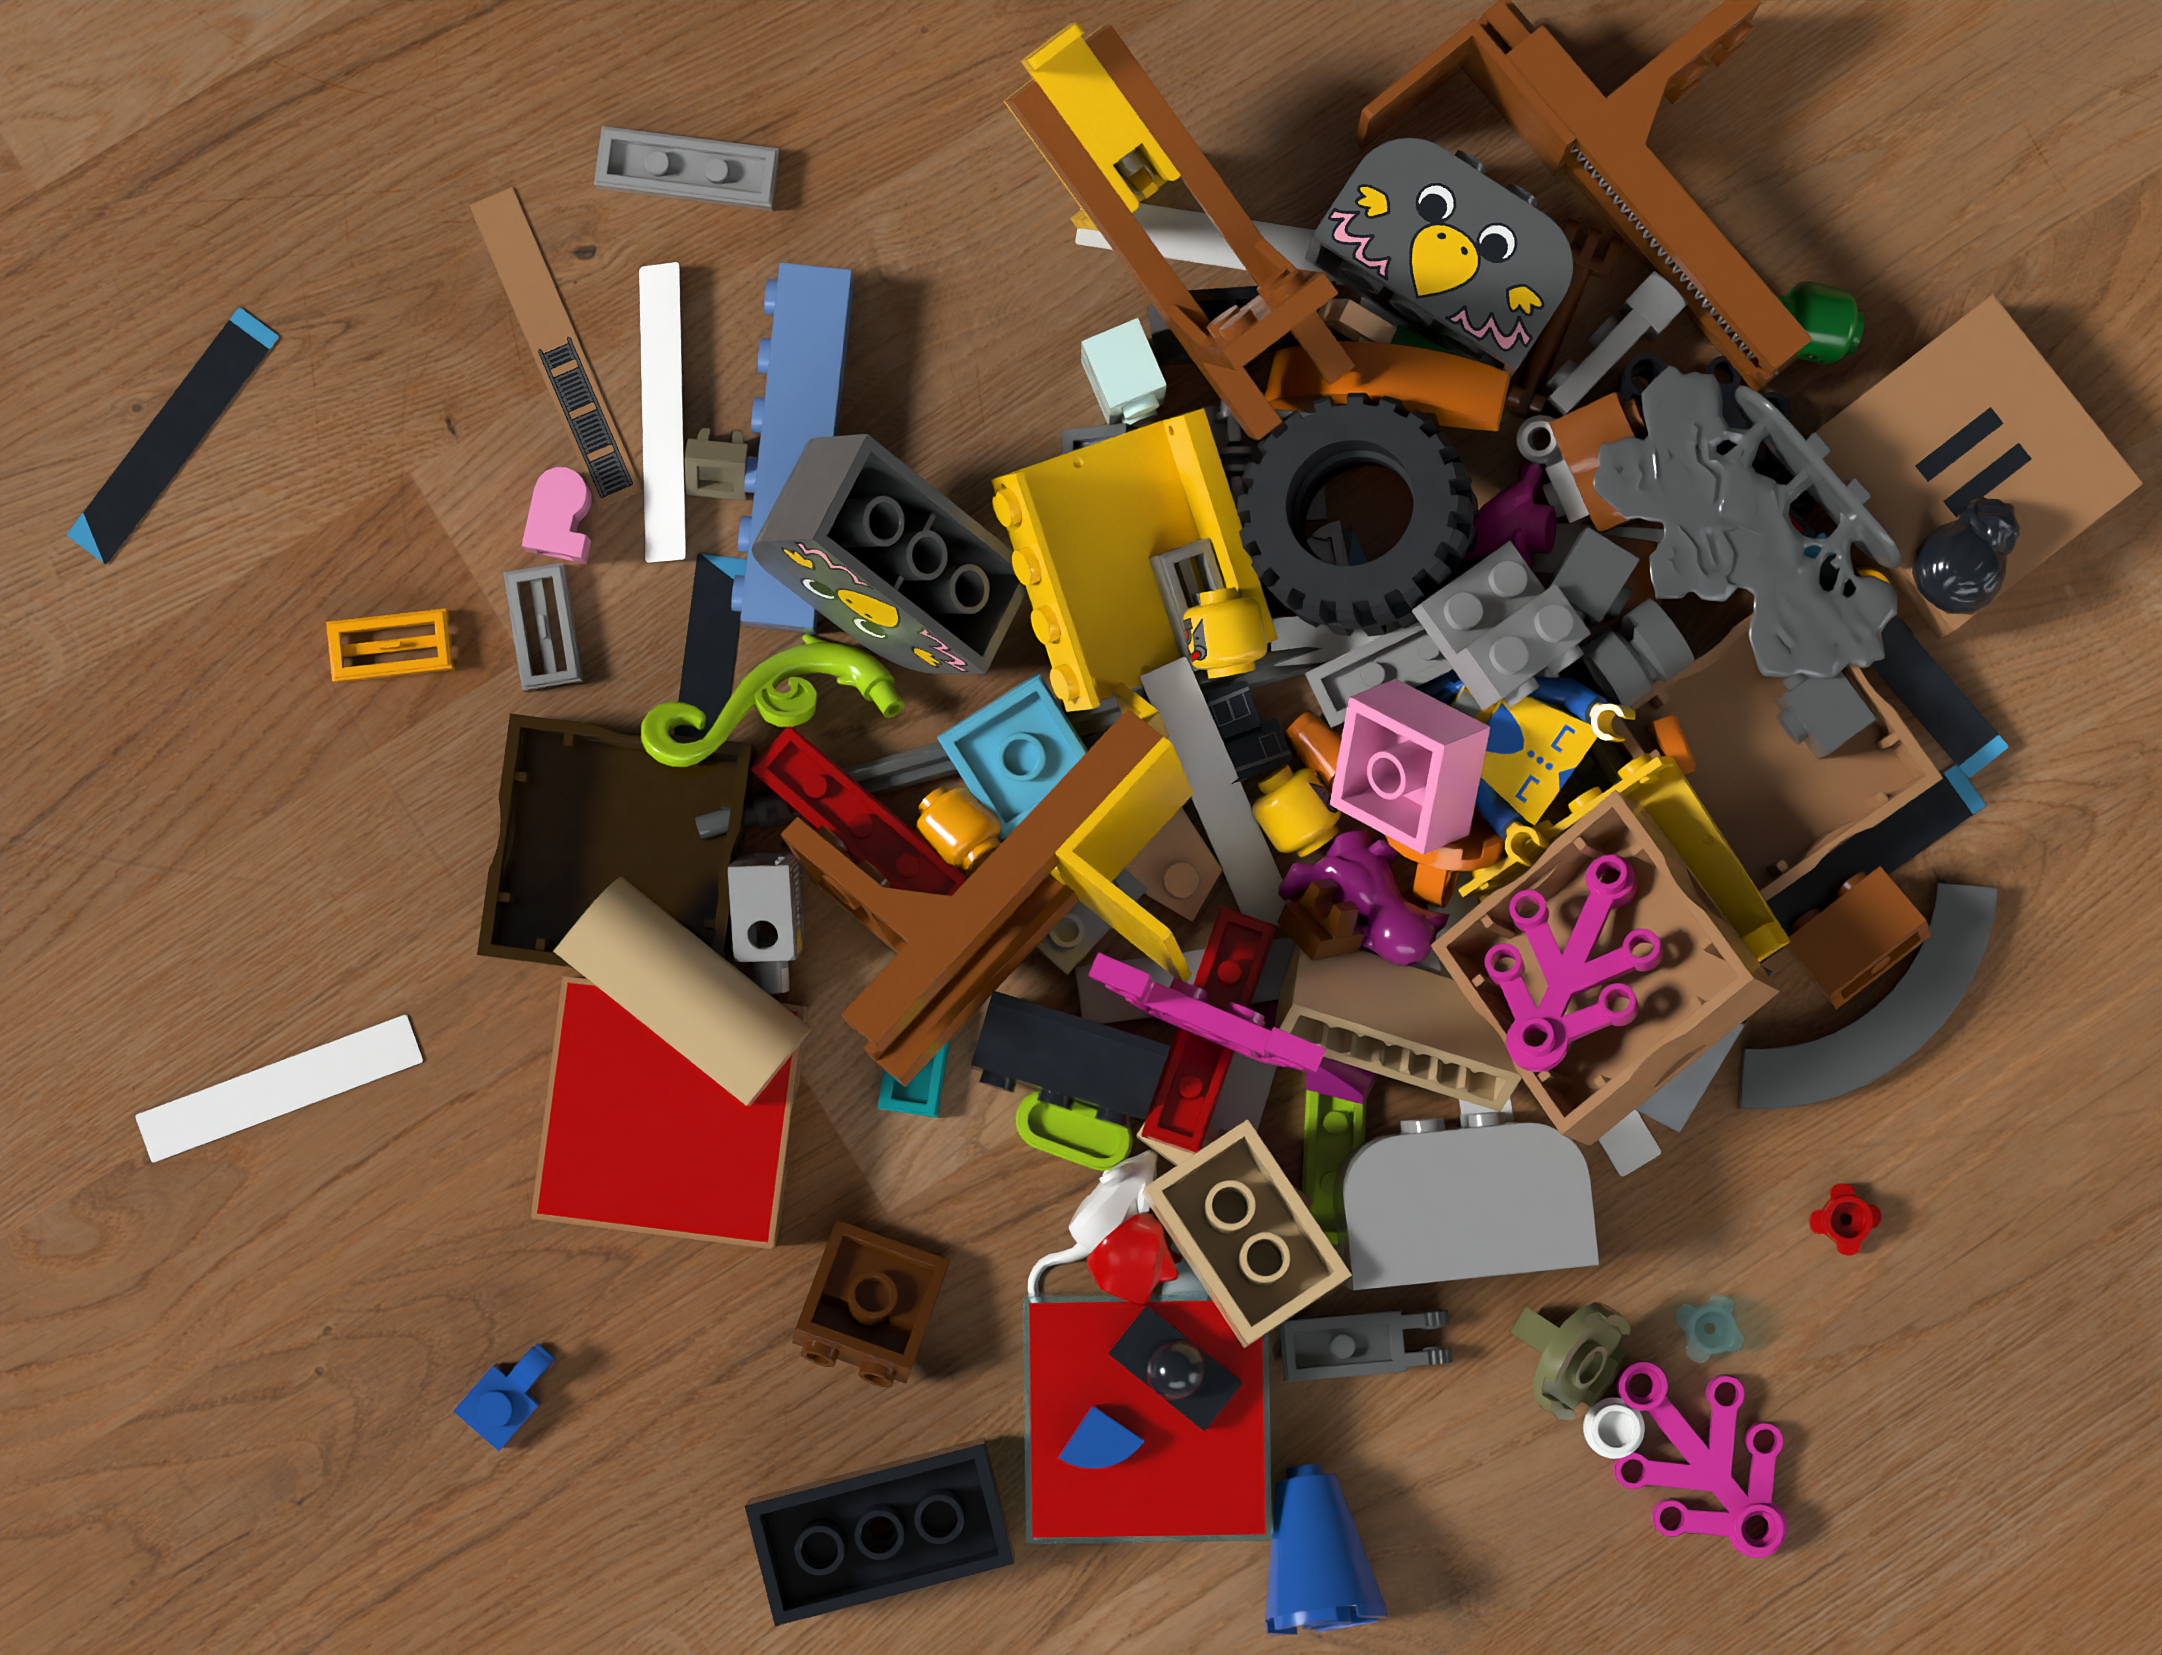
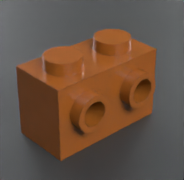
[1786,866,1931,1010]

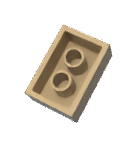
[1142,1119,1352,1348]

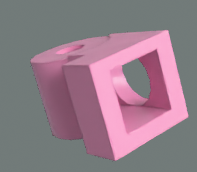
[522,467,592,564]

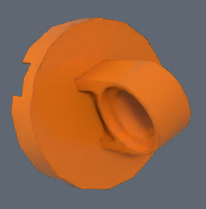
[1385,804,1506,909]

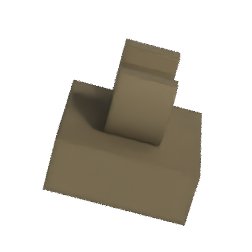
[685,428,748,501]

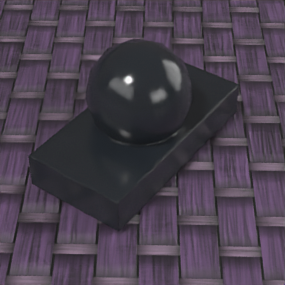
[1108,1304,1243,1432]

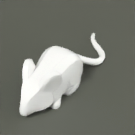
[1028,1149,1158,1303]

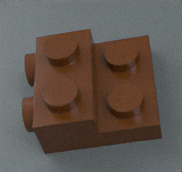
[792,1219,950,1388]

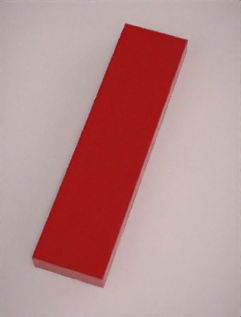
[750,727,968,896]
[1141,906,1278,1154]

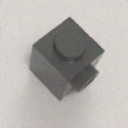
[1545,527,1640,626]
[1775,671,1876,759]

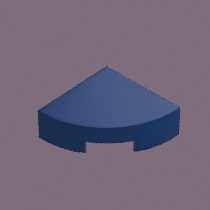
[1059,1405,1144,1468]

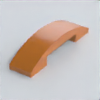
[1264,341,1510,431]

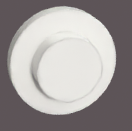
[1583,1397,1645,1459]

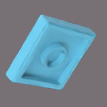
[937,673,1088,840]

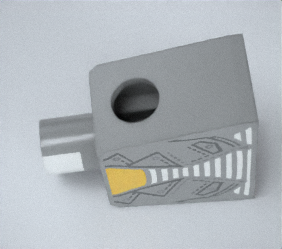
[728,851,805,994]

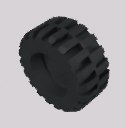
[1237,393,1479,637]

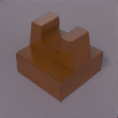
[1277,878,1366,960]

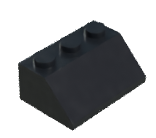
[971,990,1170,1129]

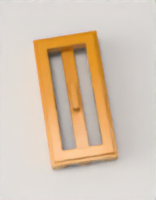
[326,608,455,683]

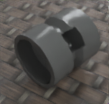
[1580,598,1695,707]

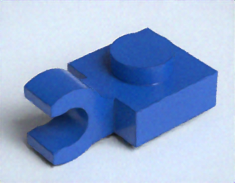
[453,1343,556,1451]

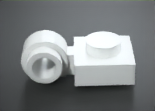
[1517,415,1591,525]

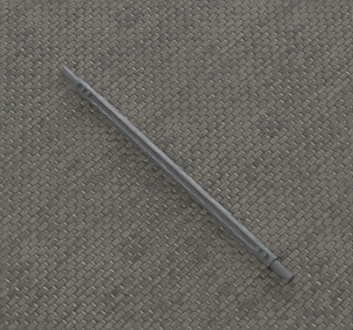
[695,647,1327,840]

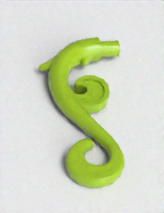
[641,634,905,767]

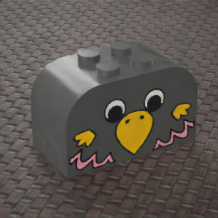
[1305,138,1573,379]
[751,434,1027,674]

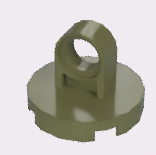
[1509,1302,1630,1421]

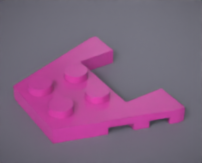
[1088,953,1326,1073]

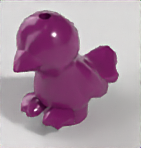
[1278,830,1450,966]

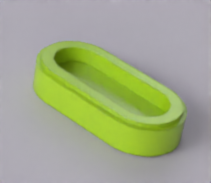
[1016,1090,1133,1171]

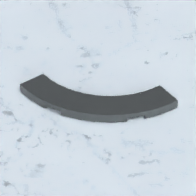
[1737,883,1998,1109]

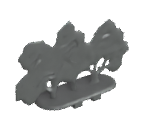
[1593,366,1903,679]

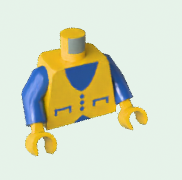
[1450,677,1636,866]

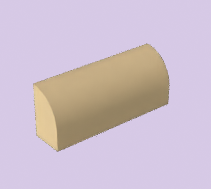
[553,877,812,1106]
[1274,944,1522,1112]

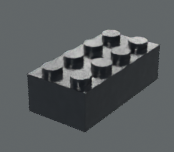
[745,1437,1015,1626]

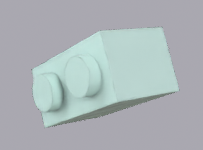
[1081,318,1167,427]

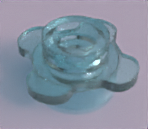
[1675,1294,1744,1363]

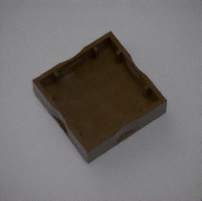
[477,713,757,968]

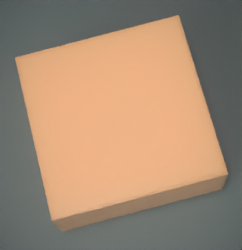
[1318,299,1397,344]

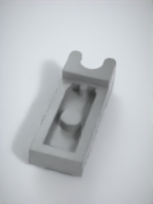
[1544,271,1688,419]

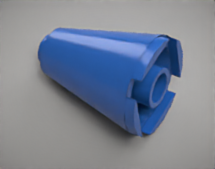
[1265,1464,1388,1636]

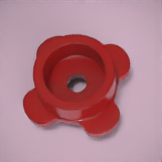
[1809,1183,1882,1256]

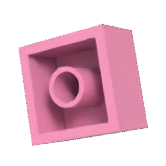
[1330,679,1490,855]

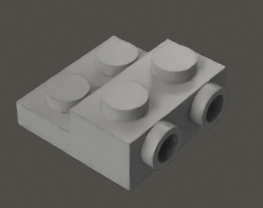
[1412,541,1591,711]

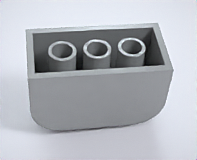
[1333,1111,1599,1290]

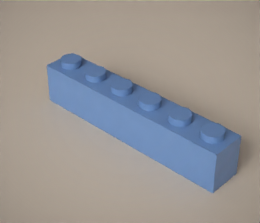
[731,262,854,634]

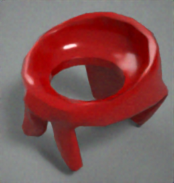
[1087,1211,1183,1306]

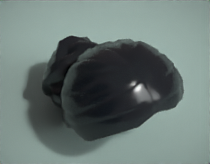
[1911,497,2020,615]

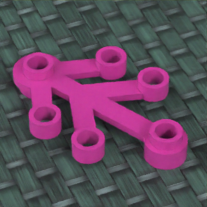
[1485,855,1663,1072]
[1612,1360,1787,1558]

